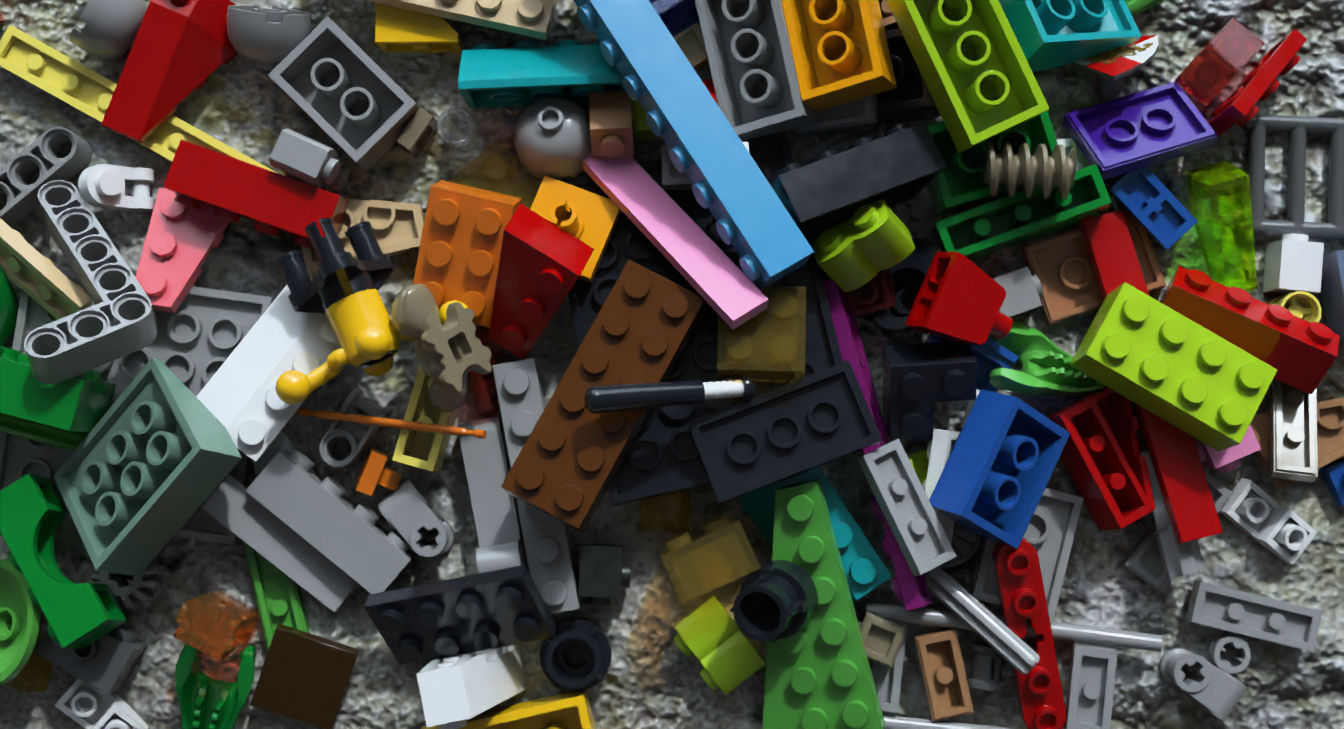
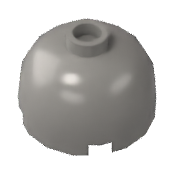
[69,0,148,59]
[226,5,311,70]
[514,96,592,180]

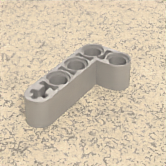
[458,415,530,574]

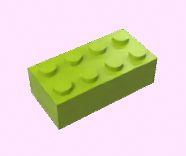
[886,0,1050,154]
[1070,282,1277,451]

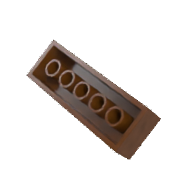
[501,260,706,534]

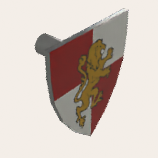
[1069,35,1159,103]

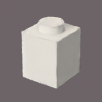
[1263,233,1324,295]

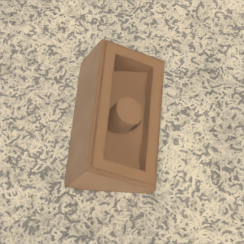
[914,628,974,722]

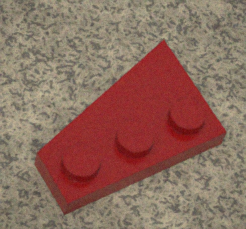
[1199,29,1307,152]

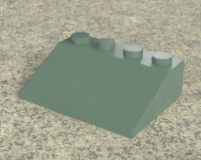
[53,357,242,576]

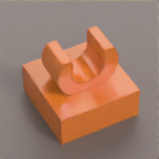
[354,447,402,496]

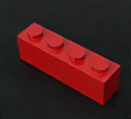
[163,140,349,251]
[1159,266,1340,395]

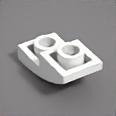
[1219,478,1318,565]
[54,678,149,729]

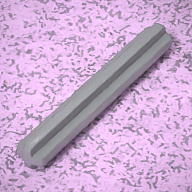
[925,566,1040,675]

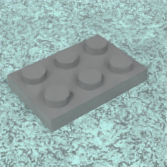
[970,488,1084,620]

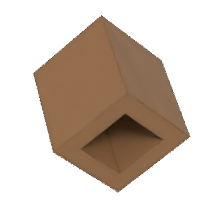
[589,91,634,158]

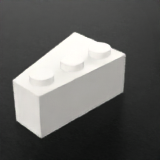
[416,644,528,729]

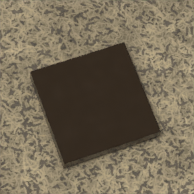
[250,623,359,729]

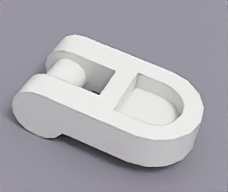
[78,164,154,212]

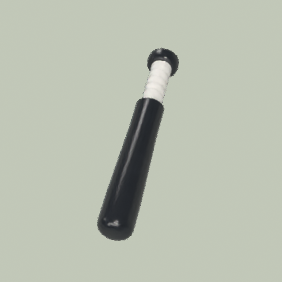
[584,374,755,414]

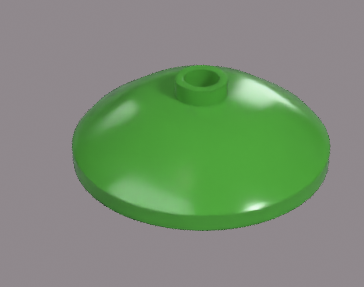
[0,559,42,686]

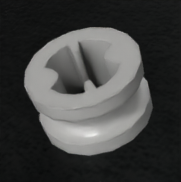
[1206,634,1251,674]

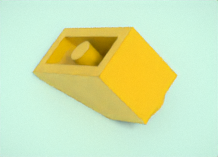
[375,3,464,53]

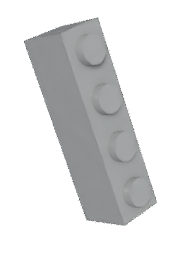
[246,449,414,594]

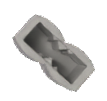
[269,128,350,193]

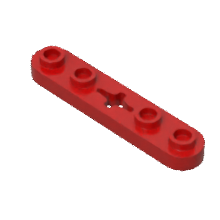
[992,538,1066,729]

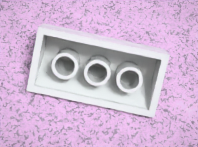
[197,285,341,462]

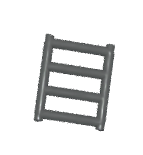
[1239,114,1344,240]

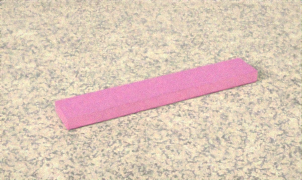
[582,152,768,330]

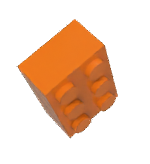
[413,180,522,327]

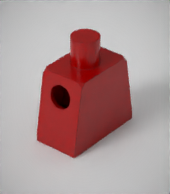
[905,252,1013,346]

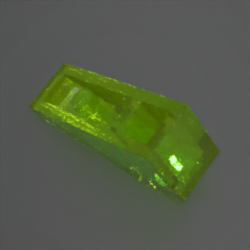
[1186,160,1258,292]

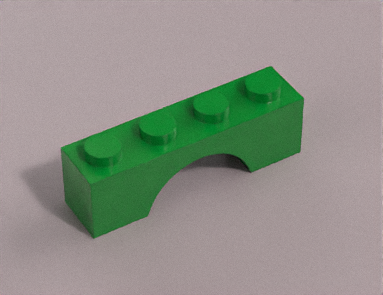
[0,473,127,649]

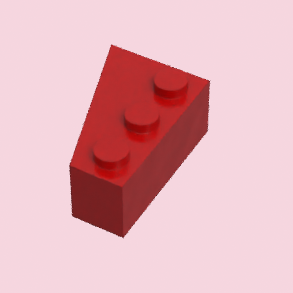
[488,204,594,360]
[1047,385,1156,530]

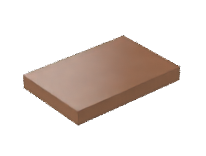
[1021,213,1167,326]

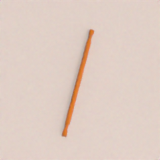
[296,407,486,439]

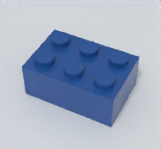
[929,389,1070,549]

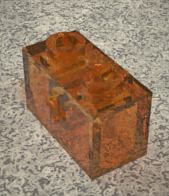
[173,590,260,661]

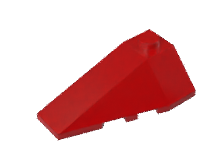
[102,0,238,143]

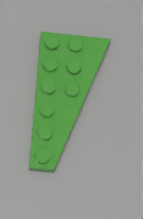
[762,478,885,729]

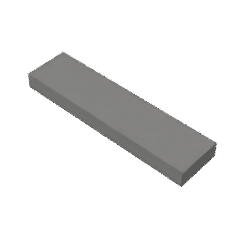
[201,474,358,612]

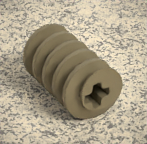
[984,141,1077,200]

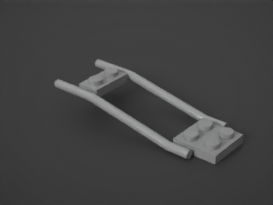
[858,601,1162,729]

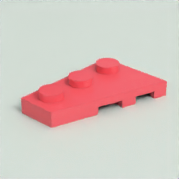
[135,187,230,313]

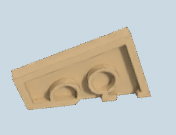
[301,198,425,273]

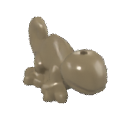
[391,284,492,412]

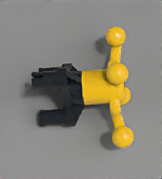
[275,218,468,405]

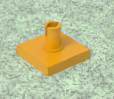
[530,175,622,283]

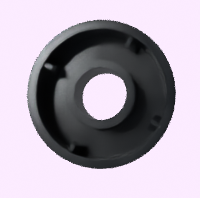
[730,560,818,645]
[540,617,612,692]

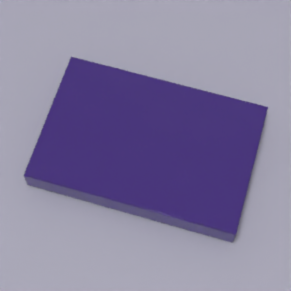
[1063,81,1218,180]

